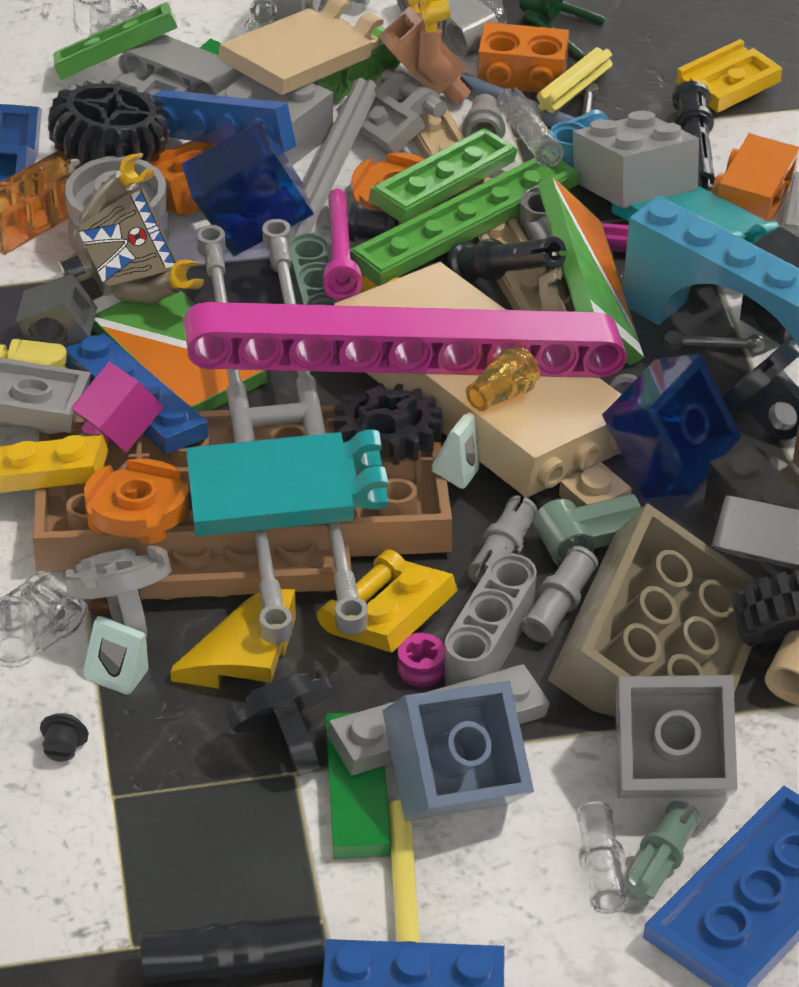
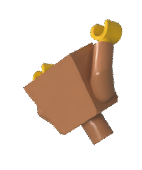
[379,0,473,105]

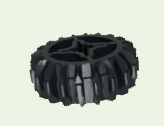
[48,80,170,165]

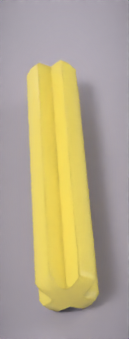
[537,47,613,114]

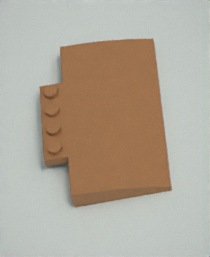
[33,405,452,600]

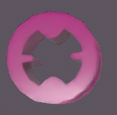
[397,633,445,687]

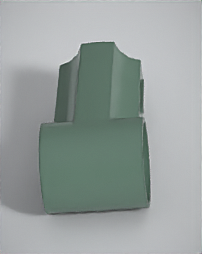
[533,494,641,566]

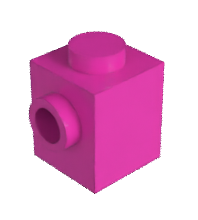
[71,362,164,453]

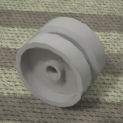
[65,156,169,253]

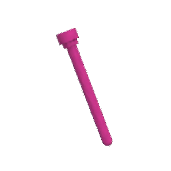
[323,188,362,301]

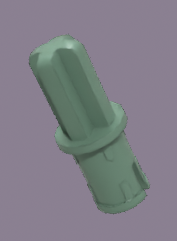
[624,801,701,901]

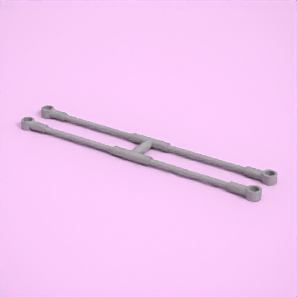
[197,219,368,644]

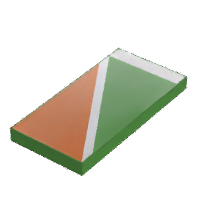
[538,175,644,366]
[92,290,267,411]

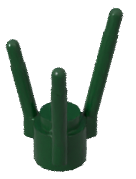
[519,0,605,60]

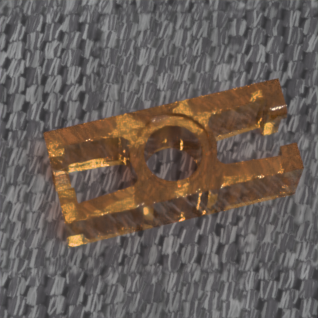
[0,150,82,256]

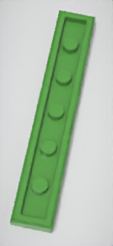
[350,151,580,286]

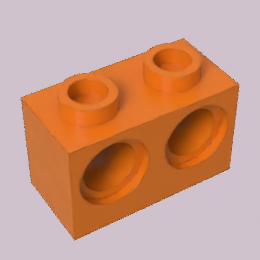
[478,22,569,92]

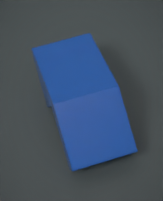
[0,104,42,191]

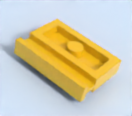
[676,39,782,113]

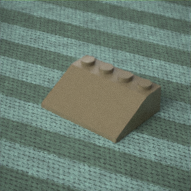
[548,503,759,718]

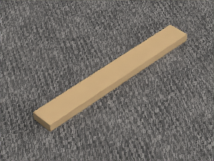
[398,96,547,311]

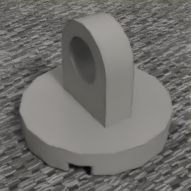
[63,545,172,639]

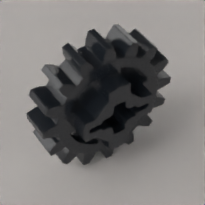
[333,383,442,465]

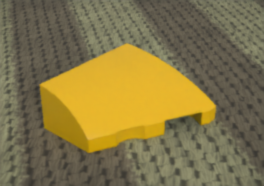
[171,589,296,689]

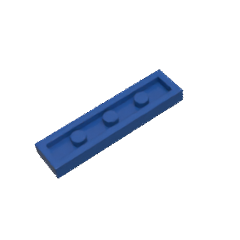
[152,89,296,153]
[65,333,209,455]

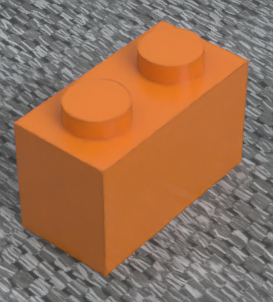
[711,133,799,221]

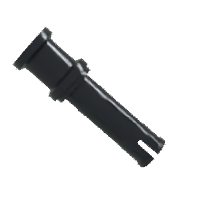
[672,81,715,191]
[447,236,566,283]

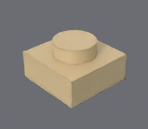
[559,461,632,507]

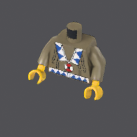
[58,153,204,305]

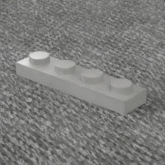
[327,664,550,776]

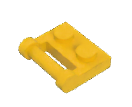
[317,549,458,653]

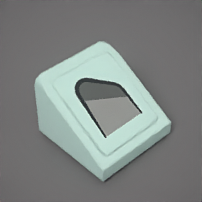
[431,412,479,489]
[84,616,149,695]

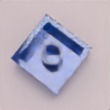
[181,120,314,257]
[602,354,741,498]

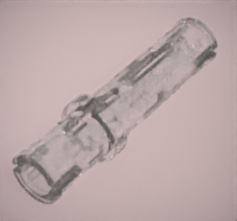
[498,88,564,167]

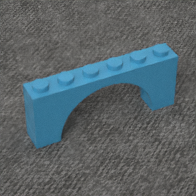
[623,195,799,347]

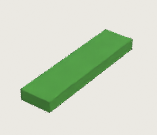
[368,128,518,223]

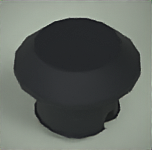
[40,713,89,762]

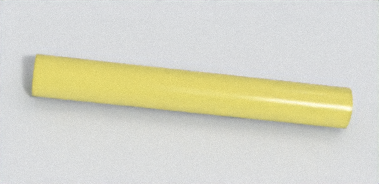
[388,799,420,943]

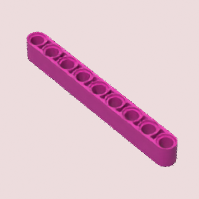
[183,302,627,377]

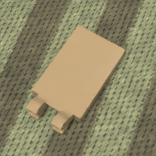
[218,0,384,95]

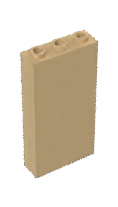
[334,262,641,498]

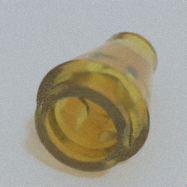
[466,347,540,412]

